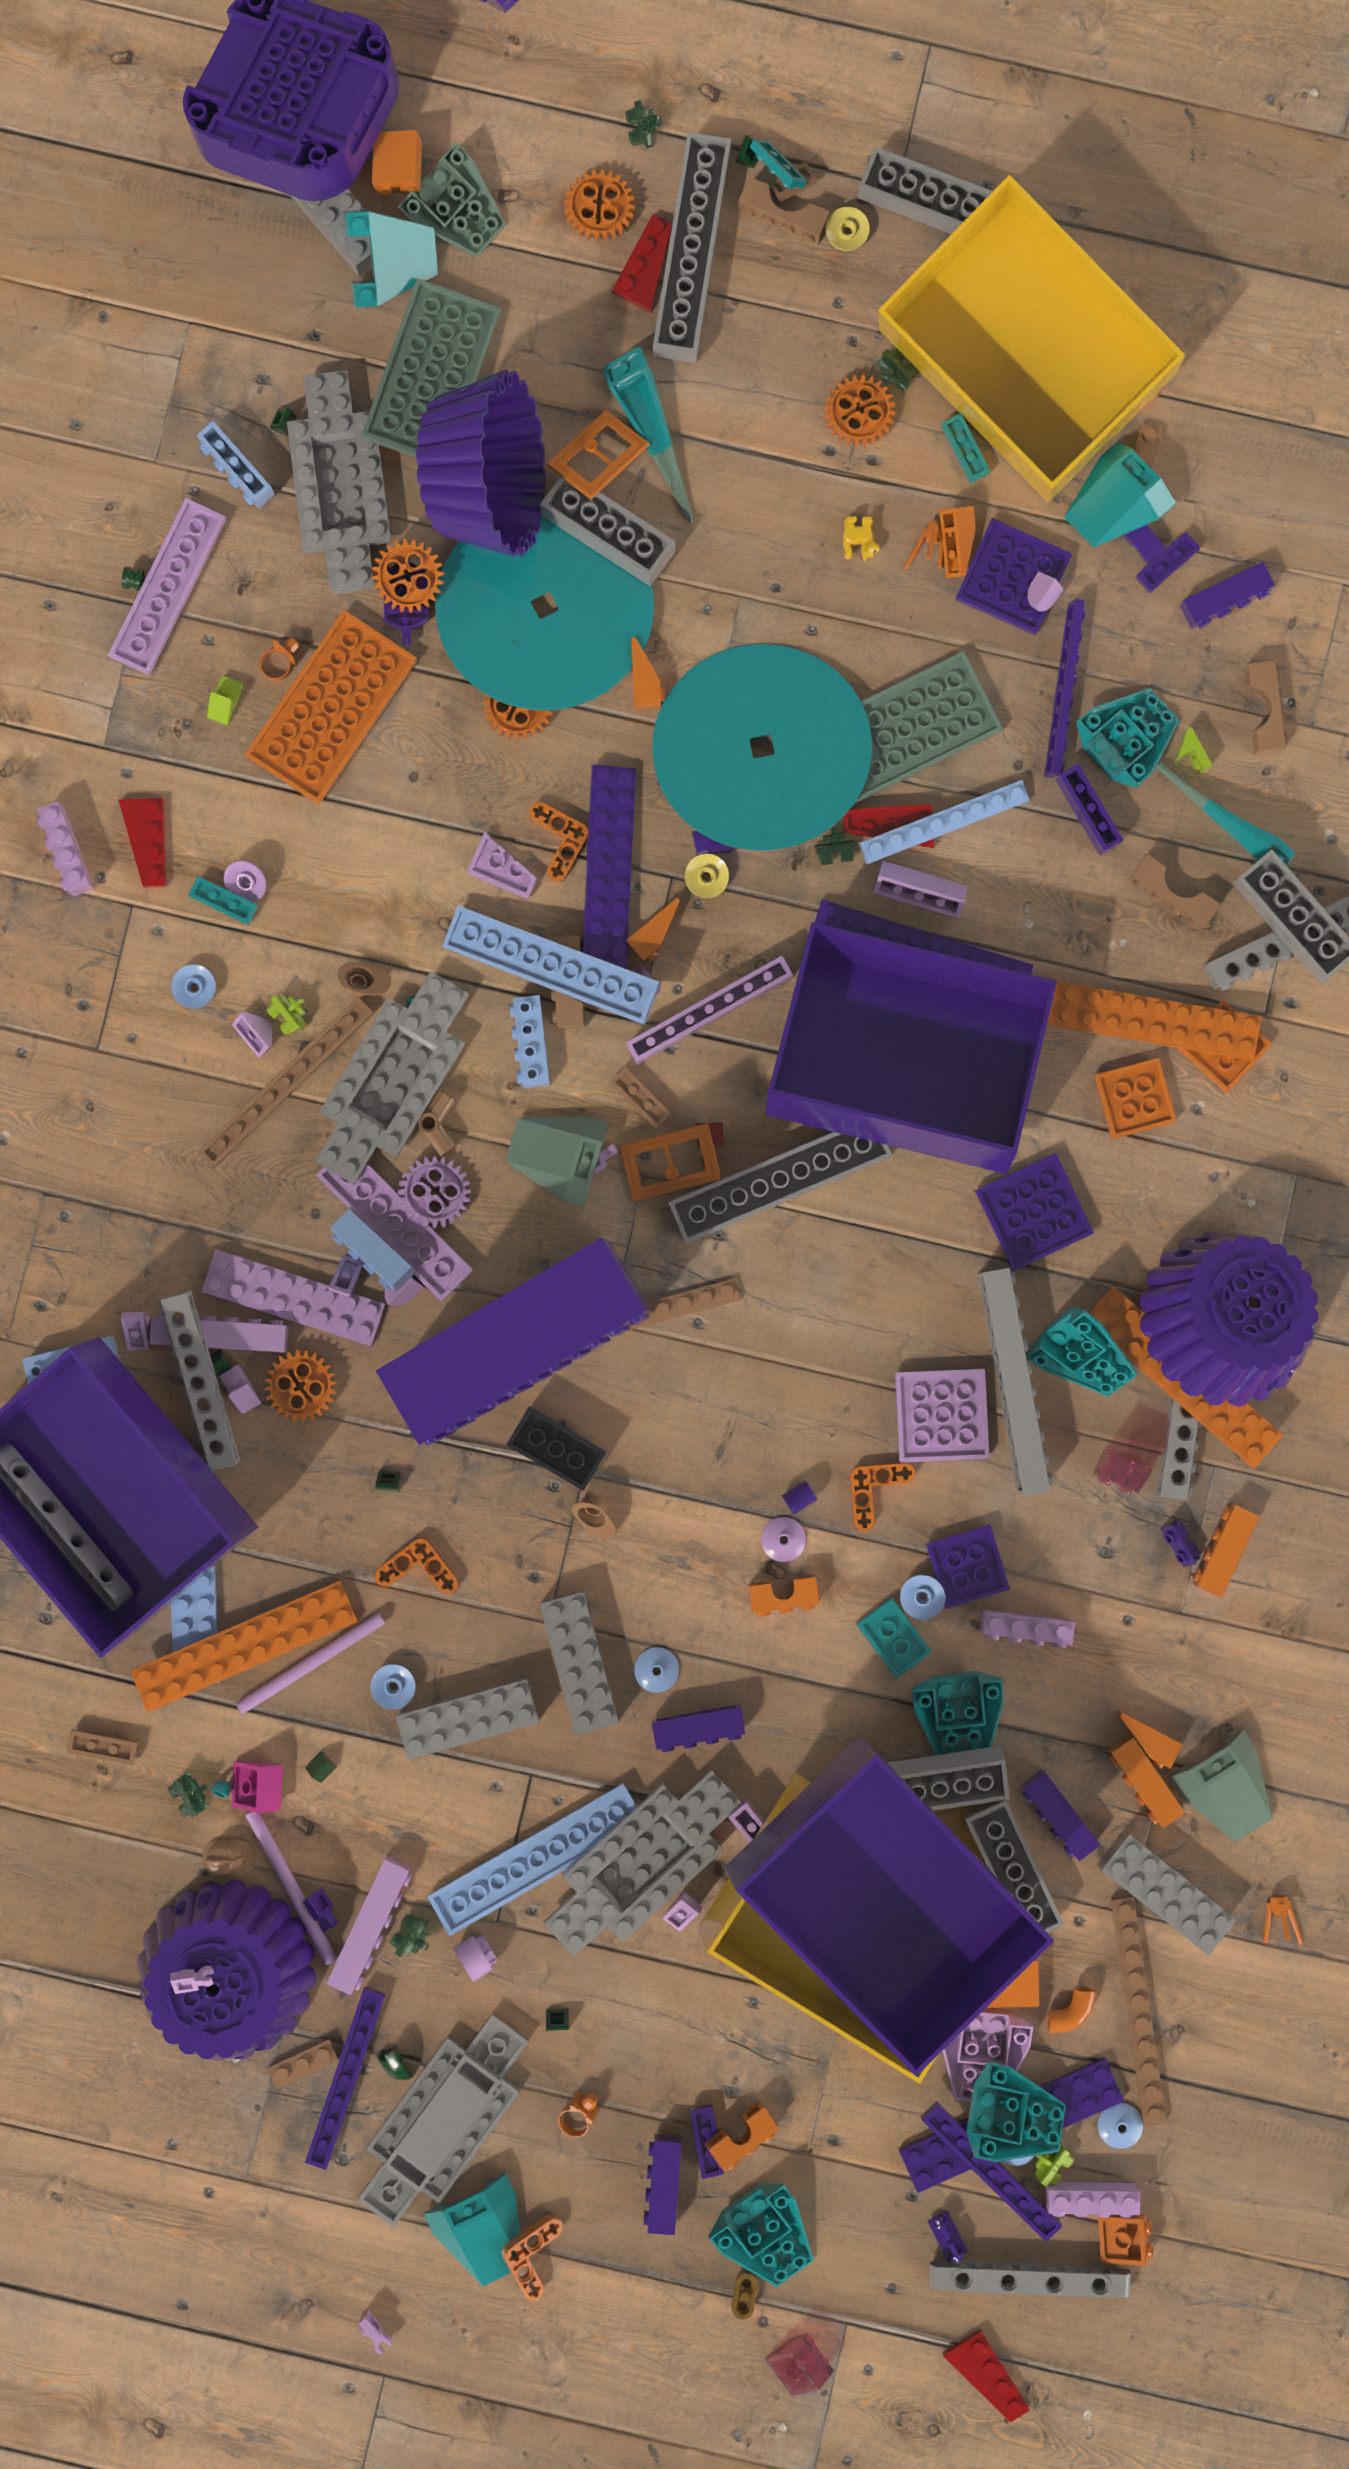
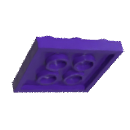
[925,1524,1010,1609]

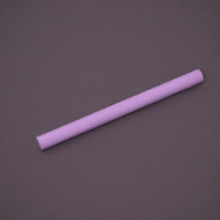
[236,1612,386,1714]
[245,1811,337,1965]

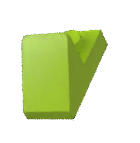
[207,675,244,726]
[1174,726,1212,774]

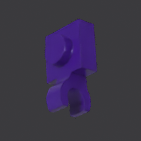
[302,1888,338,1932]

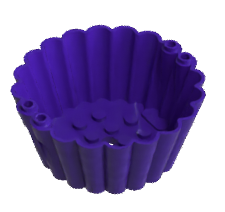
[416,369,546,557]
[1140,1231,1319,1407]
[137,1880,316,2061]

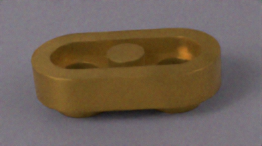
[731,2271,758,2320]

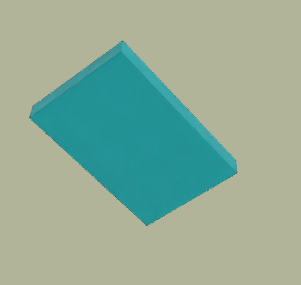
[856,1597,932,1679]

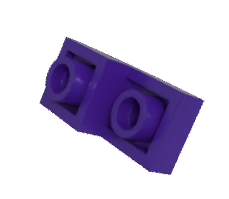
[1123,525,1165,563]

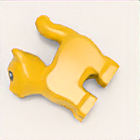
[843,517,880,561]

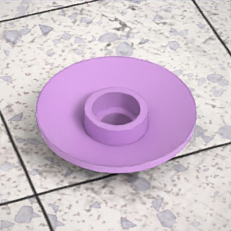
[224,860,266,902]
[761,1517,806,1562]

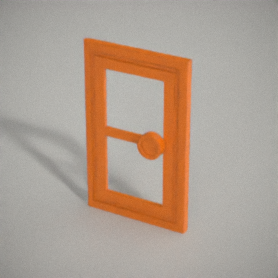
[547,410,650,499]
[620,1123,722,1202]

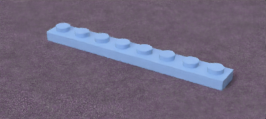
[859,780,1030,864]

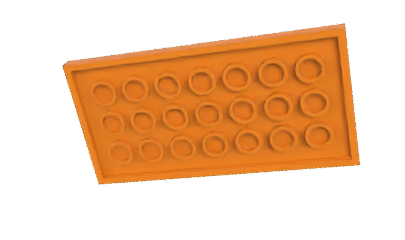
[245,609,418,805]

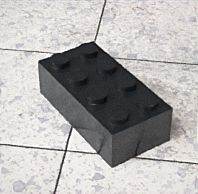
[506,1406,607,1491]

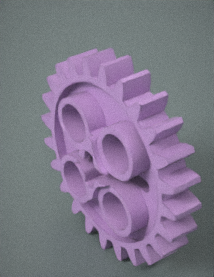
[398,1156,471,1229]

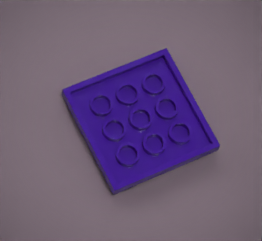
[955,518,1072,636]
[974,1153,1094,1272]

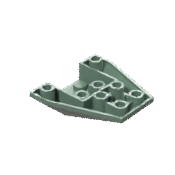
[397,142,506,258]
[505,1116,610,1207]
[1168,1729,1273,1842]

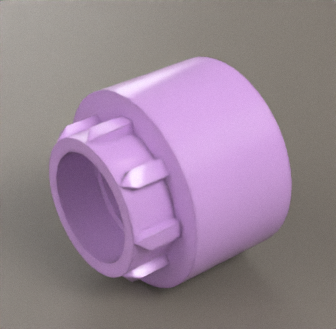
[454,1936,498,1982]

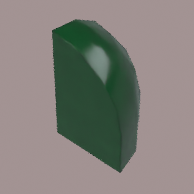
[376,2046,413,2080]

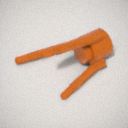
[904,521,944,570]
[1263,1895,1303,1945]

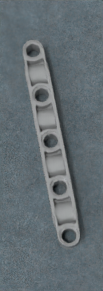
[0,1442,134,1611]
[928,2260,1131,2298]

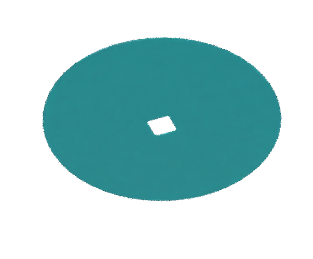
[435,515,654,711]
[652,644,872,851]

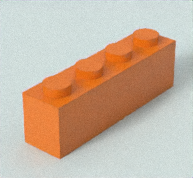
[1193,1504,1260,1598]
[1108,1735,1185,1828]

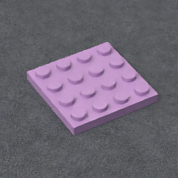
[895,1369,989,1462]

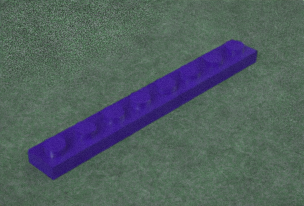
[1044,599,1086,778]
[305,1987,386,2170]
[920,2101,1063,2242]

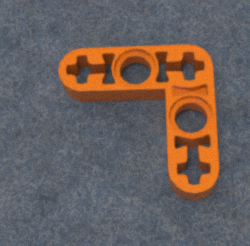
[529,802,588,883]
[850,1463,915,1532]
[375,1538,459,1594]
[502,2214,563,2301]

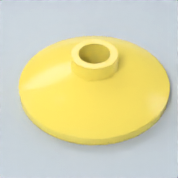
[826,207,870,251]
[685,854,729,899]

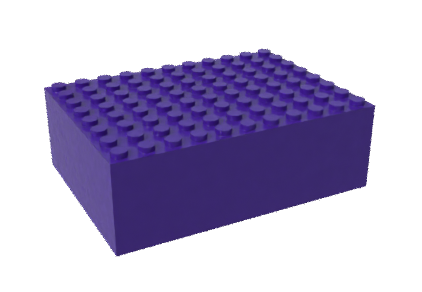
[765,922,1057,1174]
[376,1237,651,1446]
[0,1337,259,1659]
[725,1735,1054,2076]

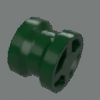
[122,566,145,591]

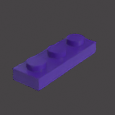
[1135,532,1200,593]
[689,2104,724,2179]

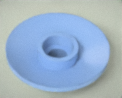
[171,964,216,1009]
[900,1575,945,1620]
[634,1647,679,1693]
[370,1664,416,1710]
[1098,2102,1143,2149]

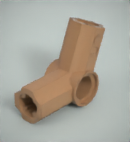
[419,1090,456,1157]

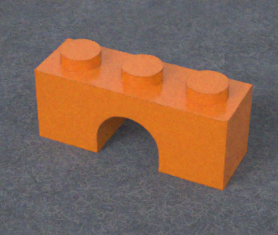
[748,1575,820,1616]
[704,2102,779,2172]

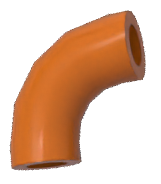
[1047,1987,1096,2033]

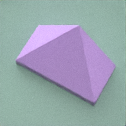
[231,1011,273,1059]

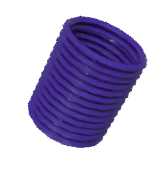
[782,1480,818,1515]

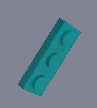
[750,139,807,189]
[941,413,991,484]
[188,876,259,926]

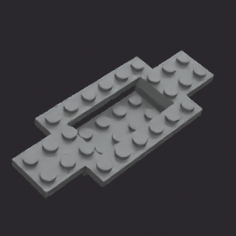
[287,370,392,595]
[315,971,470,1185]
[544,1769,742,1956]
[357,2013,529,2227]

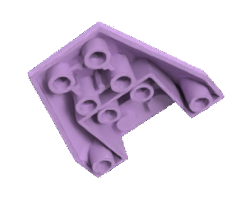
[943,2008,1033,2101]

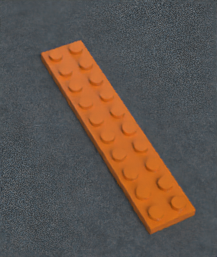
[1047,981,1262,1061]
[1089,1286,1284,1469]
[130,1580,358,1713]

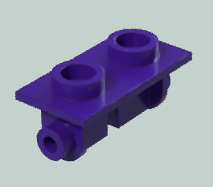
[1160,1519,1201,1567]
[927,2210,968,2263]

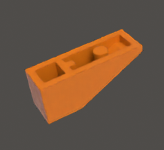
[939,506,976,578]
[631,638,665,709]
[626,898,680,964]
[1117,1710,1183,1769]

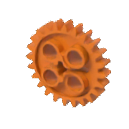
[564,169,635,243]
[824,374,896,448]
[372,538,445,613]
[482,693,553,741]
[264,1350,338,1422]

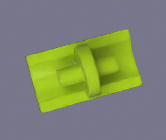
[267,994,308,1035]
[1032,2143,1074,2186]

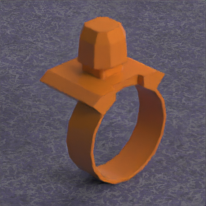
[260,637,300,681]
[558,2092,599,2137]

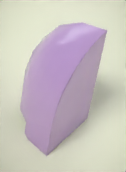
[1028,572,1064,612]
[385,1277,424,1307]

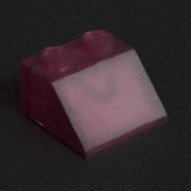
[1093,1450,1153,1495]
[765,2333,834,2396]

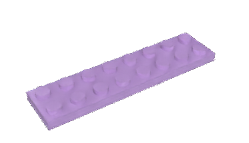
[108,498,227,676]
[316,1164,474,1302]
[201,1249,386,1346]

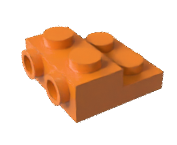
[1098,2213,1154,2266]

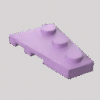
[467,832,537,900]

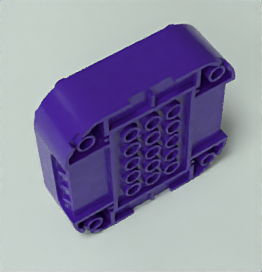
[183,0,399,201]

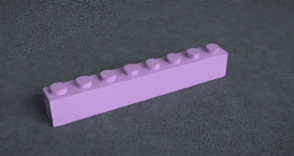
[626,956,793,1065]

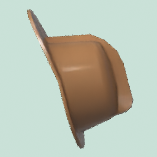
[338,961,391,997]
[571,1492,616,1540]
[202,1839,257,1876]

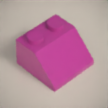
[232,1761,283,1813]

